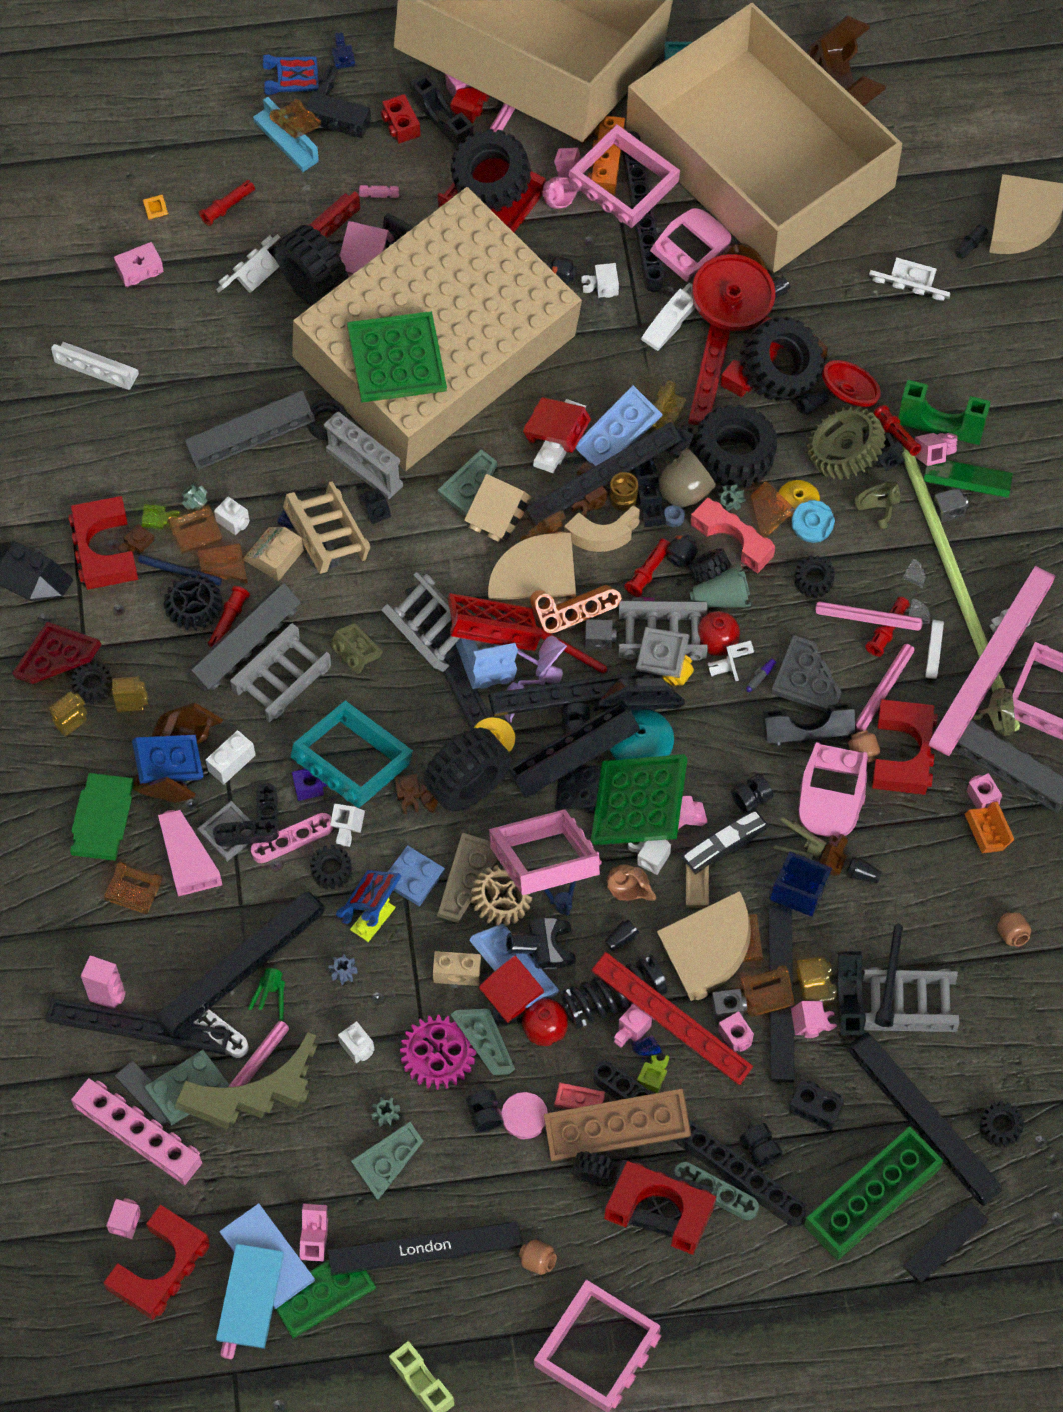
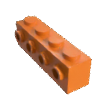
[588,116,625,196]

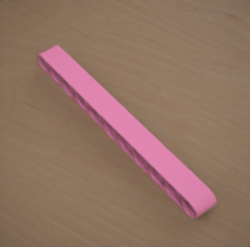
[929,566,1055,756]

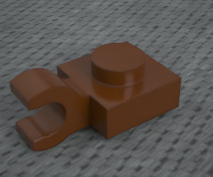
[571,486,607,518]
[118,524,155,554]
[819,834,848,876]

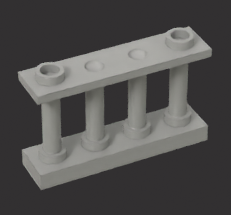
[382,572,460,672]
[619,601,707,661]
[230,623,331,723]
[862,967,959,1032]

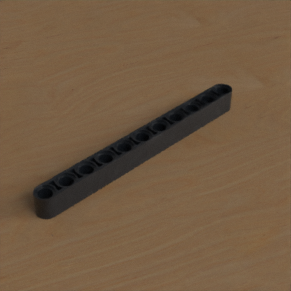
[594,1061,806,1227]

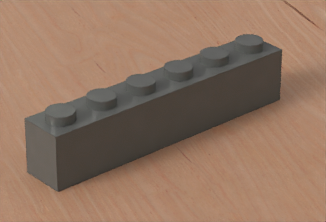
[185,390,316,470]
[186,583,301,691]
[953,719,1063,814]

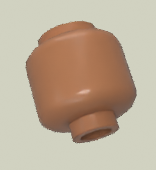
[848,730,880,764]
[997,912,1031,947]
[519,1239,557,1275]

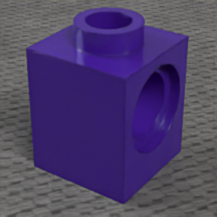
[292,769,327,801]

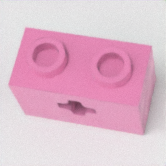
[114,242,164,287]

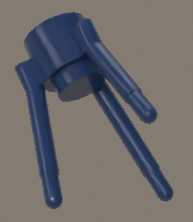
[544,881,576,916]

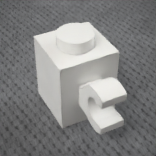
[581,263,619,298]
[214,497,249,535]
[330,804,365,847]
[628,840,671,875]
[338,1021,374,1063]

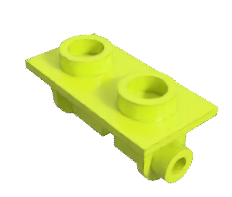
[350,898,396,942]

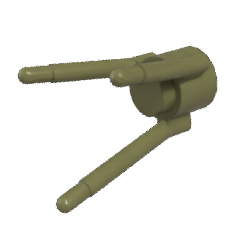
[773,817,827,860]

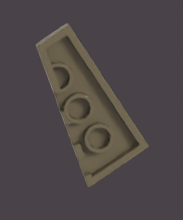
[437,832,498,923]

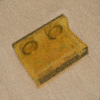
[651,380,686,429]

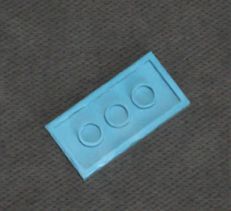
[216,1244,284,1349]

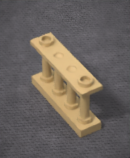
[283,481,370,574]

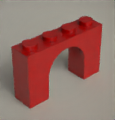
[68,496,138,590]
[872,699,938,795]
[604,1161,717,1255]
[104,1205,209,1320]

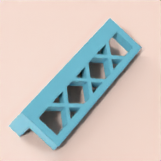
[253,97,319,172]

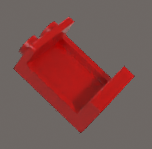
[523,398,591,453]

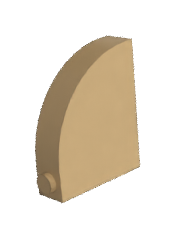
[989,174,1063,254]
[488,532,576,607]
[657,891,751,1001]

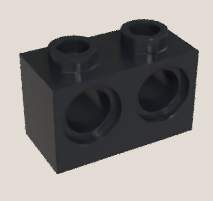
[789,1080,845,1132]

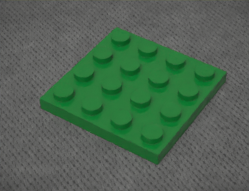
[347,311,447,403]
[591,754,688,845]

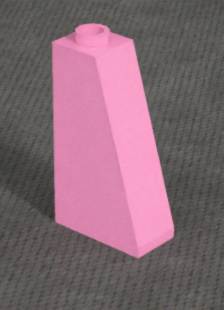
[158,810,222,896]

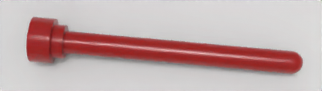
[514,614,607,673]

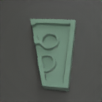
[437,449,497,516]
[451,1009,515,1075]
[351,1122,423,1202]

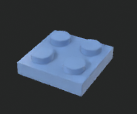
[388,845,445,907]

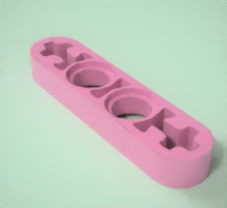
[251,813,333,863]

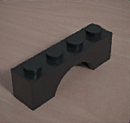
[410,73,474,149]
[763,703,856,746]

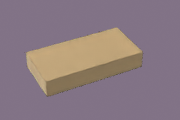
[686,864,709,908]

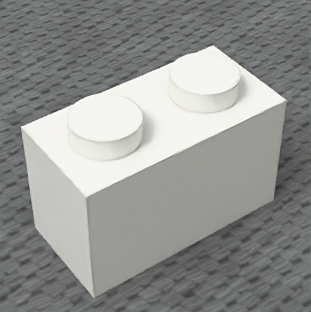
[206,730,255,785]

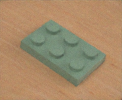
[144,1050,229,1126]

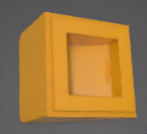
[142,195,168,220]

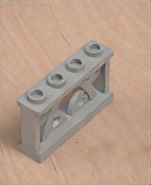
[324,412,403,500]

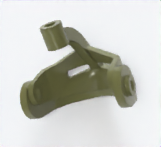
[855,481,901,529]
[973,688,1015,736]

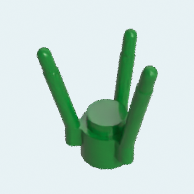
[248,968,285,1021]

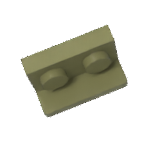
[330,623,383,674]

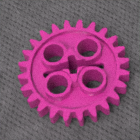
[400,1015,476,1090]

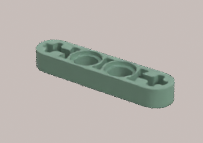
[674,1162,759,1220]

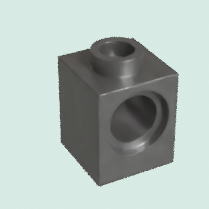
[933,488,968,523]
[585,619,617,650]
[712,989,747,1022]

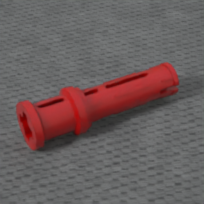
[199,180,255,226]
[873,405,922,456]
[624,539,670,597]
[207,586,250,647]
[865,597,910,657]

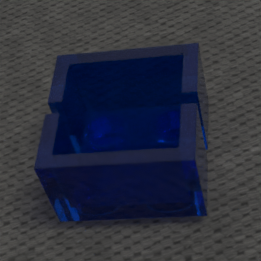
[770,852,832,917]

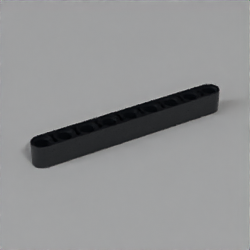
[622,131,664,292]
[156,891,326,1037]
[847,1032,1002,1205]

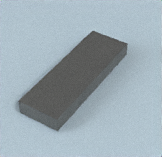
[115,1061,168,1126]

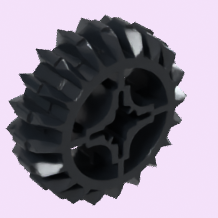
[163,574,223,631]

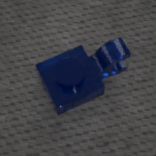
[332,32,355,69]

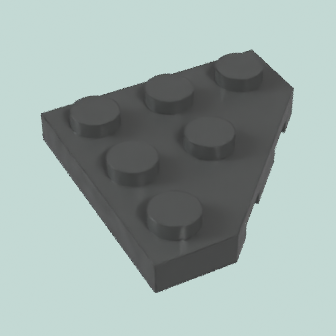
[771,635,842,712]

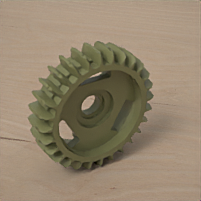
[807,406,886,480]

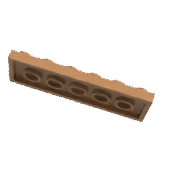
[544,1089,692,1161]

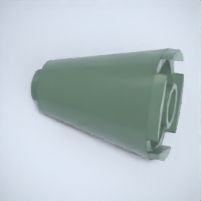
[690,564,752,608]

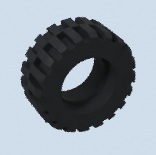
[450,129,531,212]
[274,225,349,305]
[740,316,824,401]
[694,405,778,488]
[424,727,511,812]

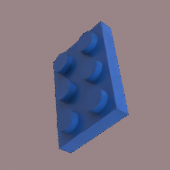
[132,735,204,783]

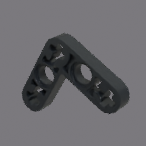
[213,783,279,846]

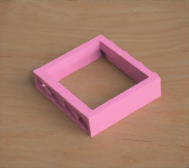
[569,125,680,228]
[1012,642,1063,740]
[489,809,602,895]
[534,1280,662,1412]

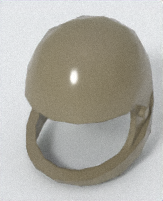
[659,448,716,508]

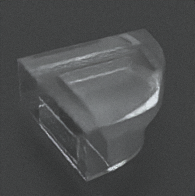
[903,559,925,588]
[909,598,930,625]

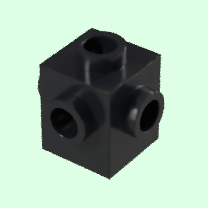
[875,432,905,471]

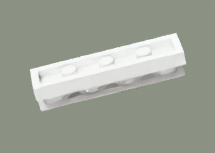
[51,342,139,390]

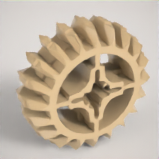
[471,865,532,926]

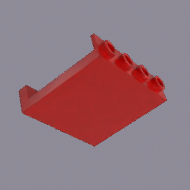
[438,158,546,232]

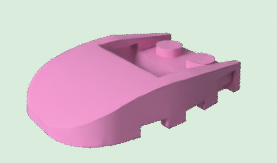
[650,208,731,282]
[798,742,868,838]

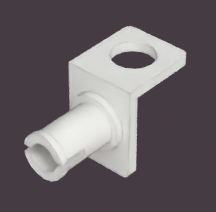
[708,641,754,681]

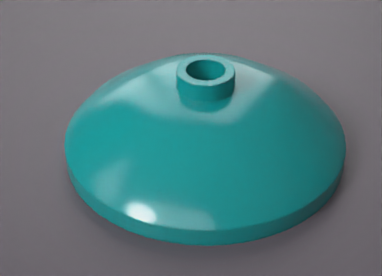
[609,710,674,760]

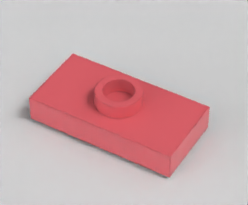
[554,1082,605,1110]

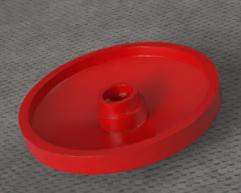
[692,254,775,331]

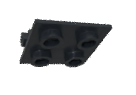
[555,765,601,813]

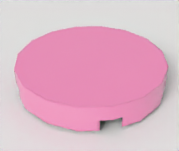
[501,1092,548,1139]

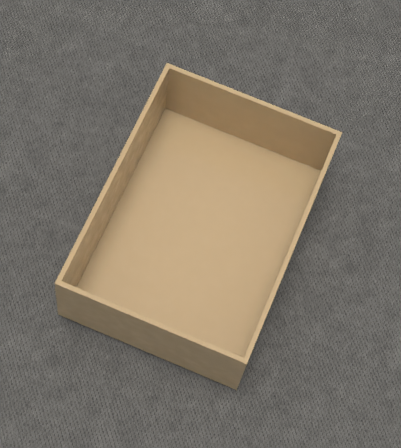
[394,0,673,142]
[626,3,903,274]
[292,187,582,471]

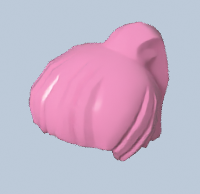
[542,177,580,209]

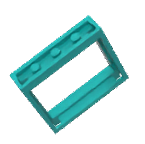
[291,700,413,808]

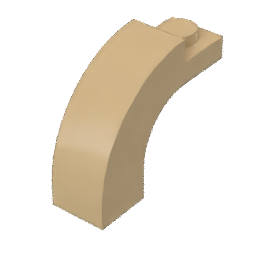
[564,505,640,552]

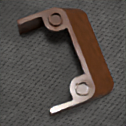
[808,15,886,107]
[133,702,223,803]

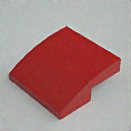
[479,955,544,1023]

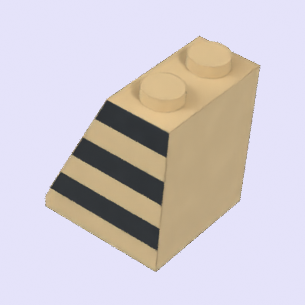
[464,474,533,542]

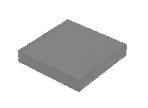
[636,627,689,678]
[197,801,259,862]

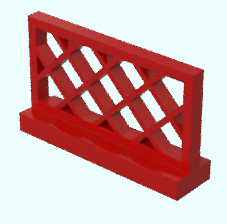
[447,593,542,651]

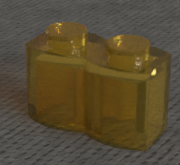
[112,676,148,712]
[49,691,88,737]
[796,956,837,1006]

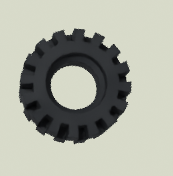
[689,548,731,583]
[795,555,835,598]
[71,661,113,704]
[310,845,352,890]
[979,1101,1024,1148]
[571,1151,618,1187]

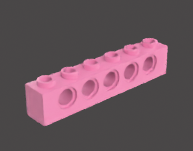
[71,1078,202,1186]

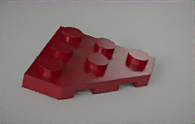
[12,622,102,684]

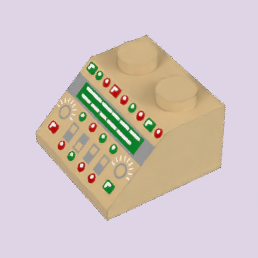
[243,527,304,581]

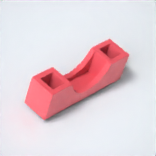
[691,498,775,574]

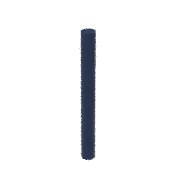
[138,555,222,586]

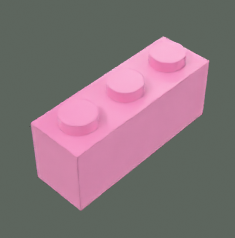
[81,955,126,1010]

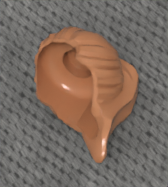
[606,864,656,901]

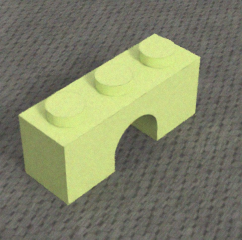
[389,1341,454,1412]

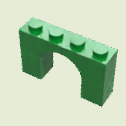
[898,380,991,446]

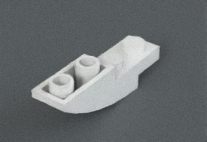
[641,283,695,351]
[533,399,586,473]

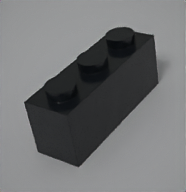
[305,92,371,139]

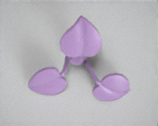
[504,636,567,723]

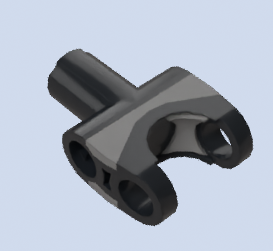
[506,918,576,969]

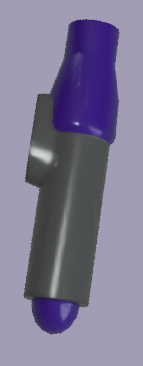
[746,659,776,692]

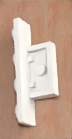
[216,234,280,293]
[869,258,950,301]

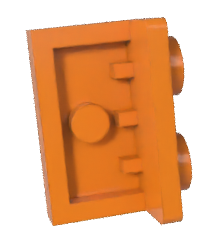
[965,801,1014,853]

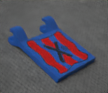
[263,55,319,95]
[336,870,402,927]

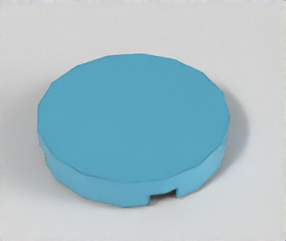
[791,500,835,543]

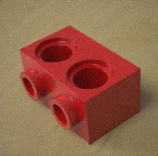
[381,94,421,144]

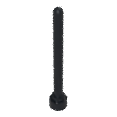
[875,923,903,1027]

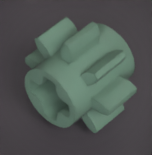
[181,484,208,511]
[718,484,746,511]
[372,1097,400,1128]

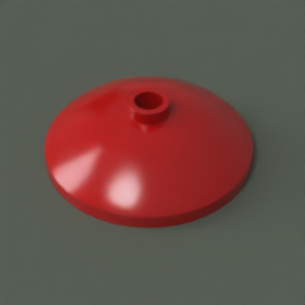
[822,360,881,407]

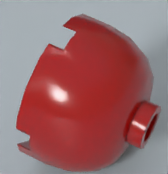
[698,611,740,656]
[522,998,568,1046]

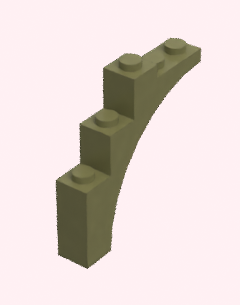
[175,1032,318,1129]

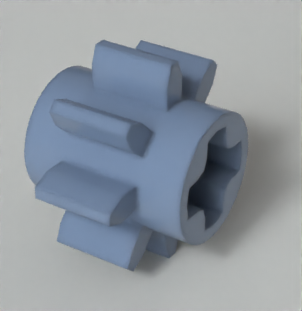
[328,954,358,985]

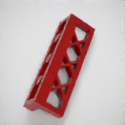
[308,191,361,238]

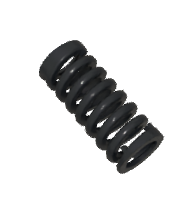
[560,954,667,1030]

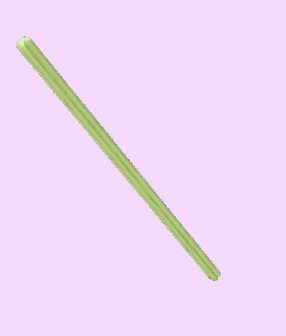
[896,436,1020,731]

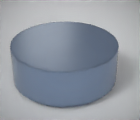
[664,505,685,527]

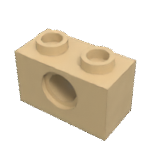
[433,951,481,986]

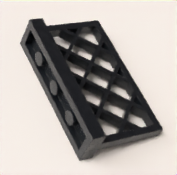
[611,1160,714,1238]

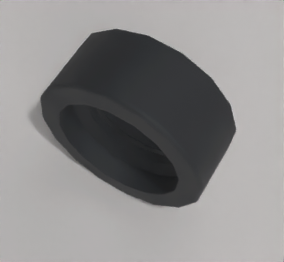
[307,398,347,441]

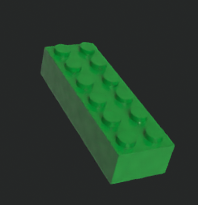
[804,1126,943,1261]

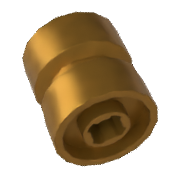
[610,472,638,511]

